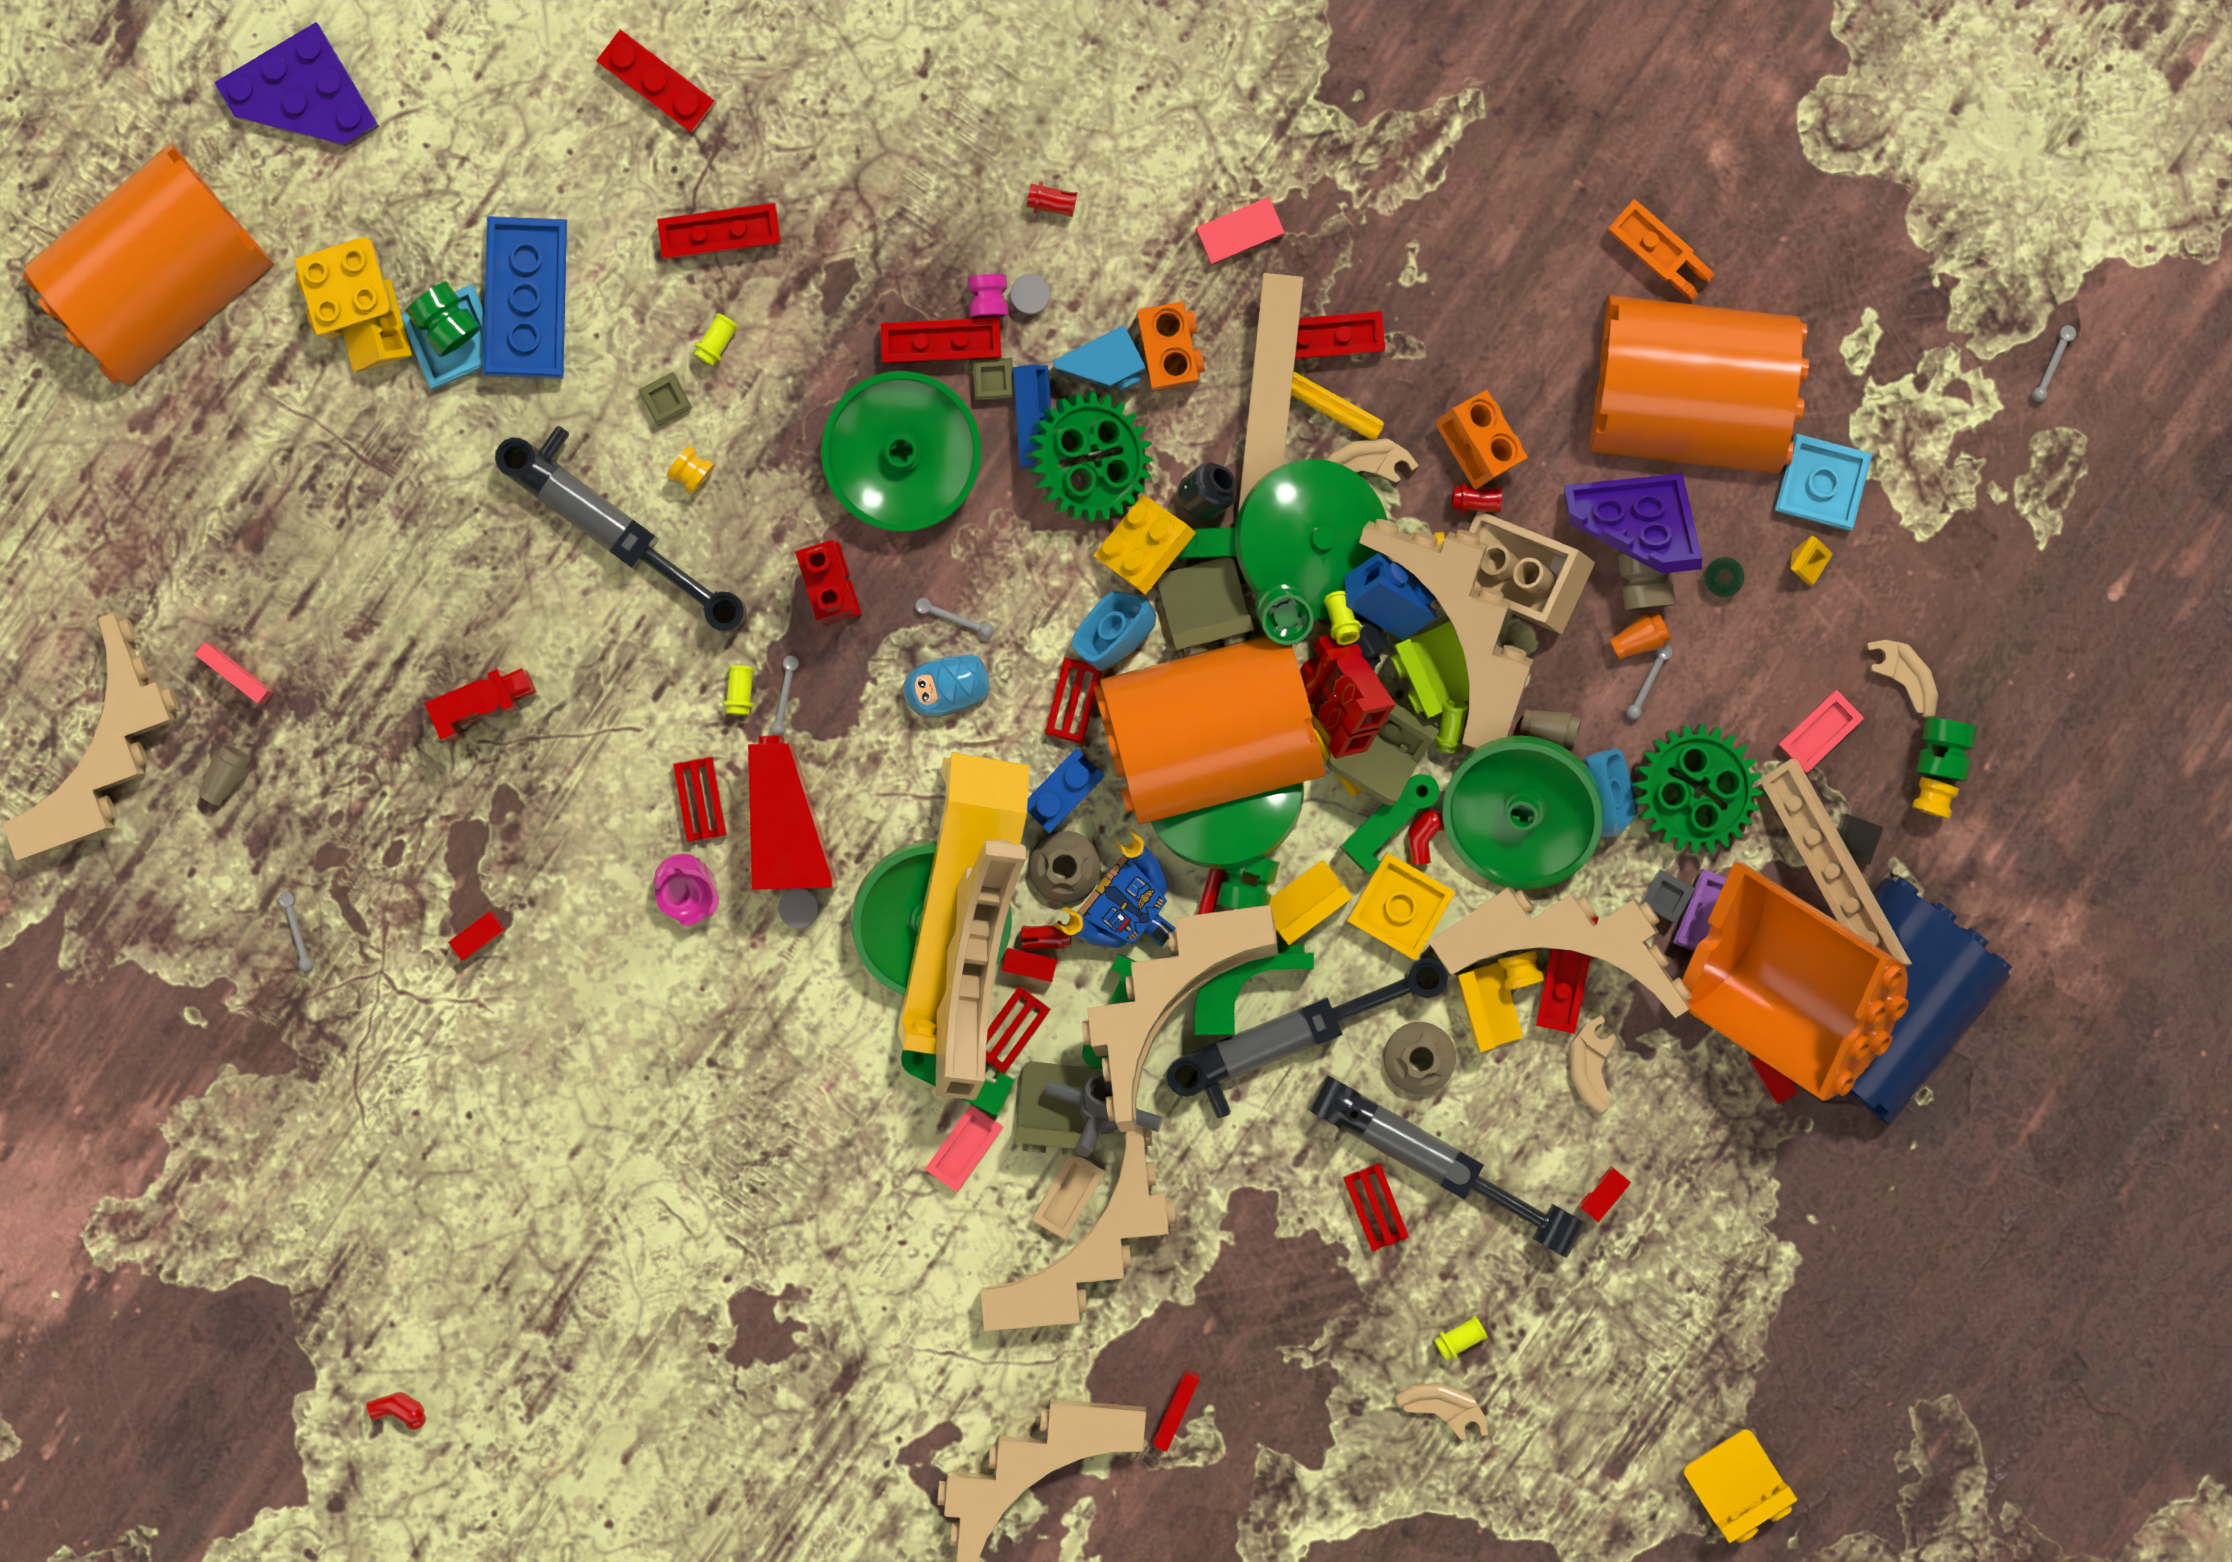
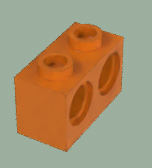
[1137,301,1205,392]
[1434,389,1528,490]

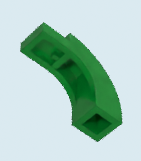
[1194,945,1314,1035]

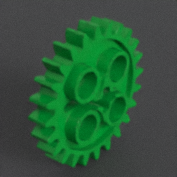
[1025,392,1153,523]
[1632,724,1763,853]

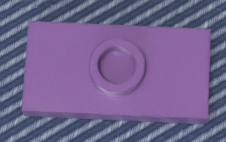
[1672,869,1726,951]

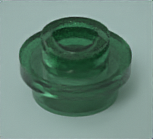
[1704,557,1744,597]

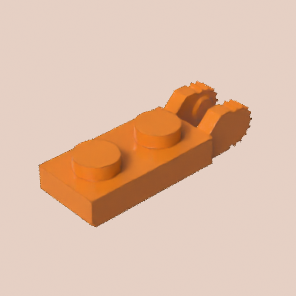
[1607,199,1715,301]

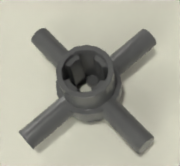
[1044,1073,1163,1157]

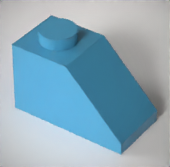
[1053,325,1146,391]

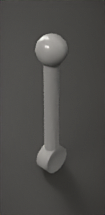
[2032,325,2076,402]
[915,598,994,638]
[1626,644,1672,720]
[770,656,799,736]
[278,892,314,973]

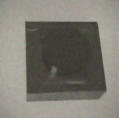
[1838,814,1884,865]

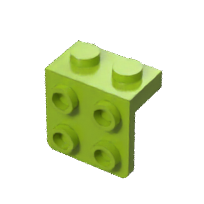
[1390,621,1469,720]

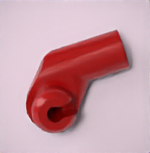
[1408,809,1445,865]
[366,1392,426,1430]

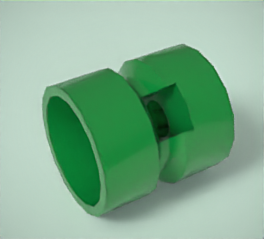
[405,281,481,358]
[1254,579,1314,645]
[1915,717,1977,782]
[1216,858,1280,909]

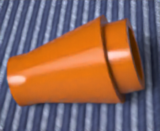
[1610,611,1672,660]

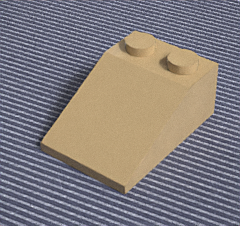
[1468,511,1595,635]

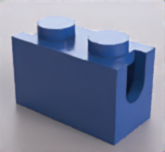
[1345,552,1437,640]
[1027,748,1105,833]

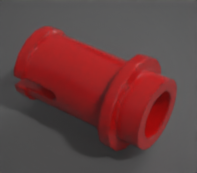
[1026,181,1078,218]
[1451,483,1502,515]
[1021,921,1072,952]

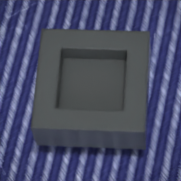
[1640,869,1695,924]

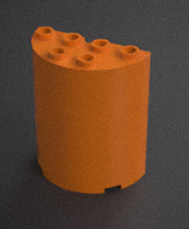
[21,143,275,387]
[1589,294,1809,474]
[1094,636,1326,825]
[1682,862,1909,1101]

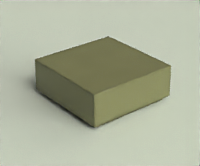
[973,357,1015,401]
[638,372,693,426]

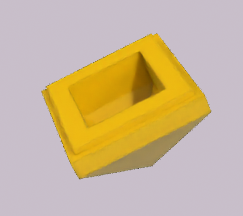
[1791,536,1833,587]

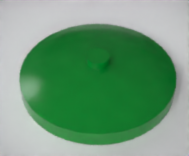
[821,371,982,532]
[1235,459,1389,620]
[1443,736,1604,889]
[1150,782,1304,869]
[851,841,1012,995]

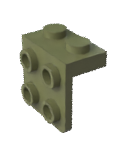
[1157,557,1254,657]
[1326,703,1439,805]
[1014,1061,1102,1157]

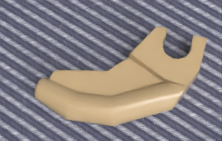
[1327,438,1419,484]
[1865,640,1938,718]
[1570,1014,1616,1114]
[1395,1383,1488,1440]

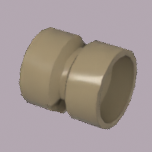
[1618,554,1676,611]

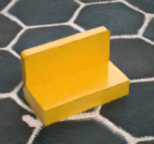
[1269,861,1353,945]
[1455,962,1523,1052]

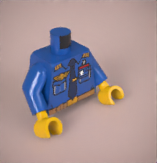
[1054,829,1176,948]

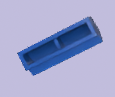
[1013,364,1051,469]

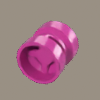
[967,274,1009,318]

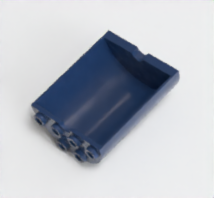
[1848,877,2012,1126]

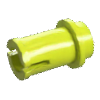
[693,313,739,366]
[1324,591,1362,645]
[722,665,754,715]
[1434,1316,1488,1361]

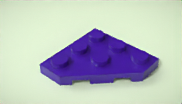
[214,22,380,146]
[1564,473,1702,573]

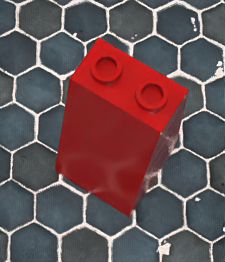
[748,736,837,890]

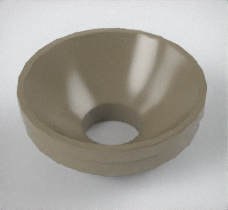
[1029,831,1101,903]
[1383,1022,1456,1094]

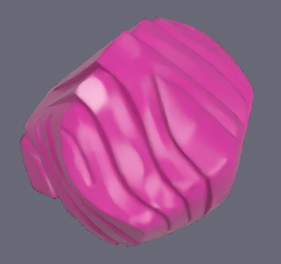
[654,854,719,926]

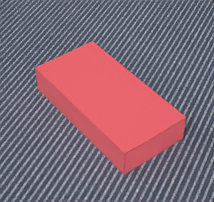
[1196,197,1285,266]
[194,642,275,705]
[1777,690,1864,773]
[925,1104,1004,1192]

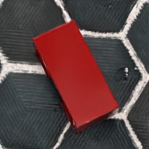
[448,911,506,961]
[1002,947,1058,982]
[1748,1056,1798,1105]
[1578,1166,1631,1223]

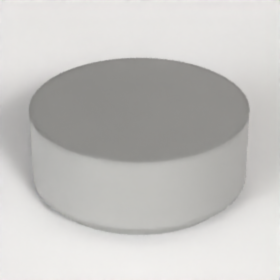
[1010,274,1050,315]
[779,888,819,928]

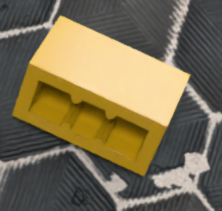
[341,279,412,373]

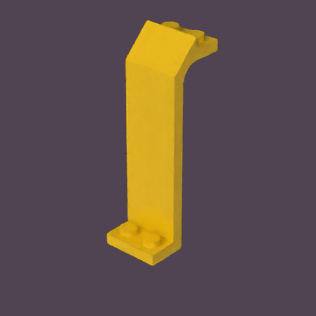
[897,752,1030,1054]

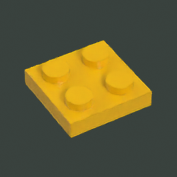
[1093,494,1196,595]
[1346,852,1456,961]

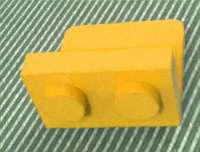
[294,237,392,339]
[1683,1429,1797,1543]

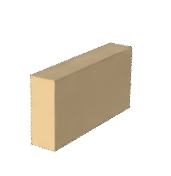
[1031,1156,1106,1240]

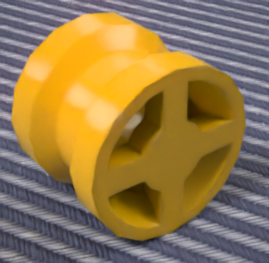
[666,445,715,496]
[1911,777,1959,820]
[1498,949,1545,990]

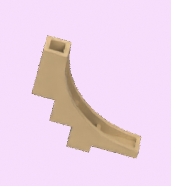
[1359,519,1534,748]
[2,613,179,861]
[936,840,1026,1100]
[1429,887,1692,1018]
[1082,905,1278,1133]
[980,1125,1176,1332]
[937,1399,1146,1562]

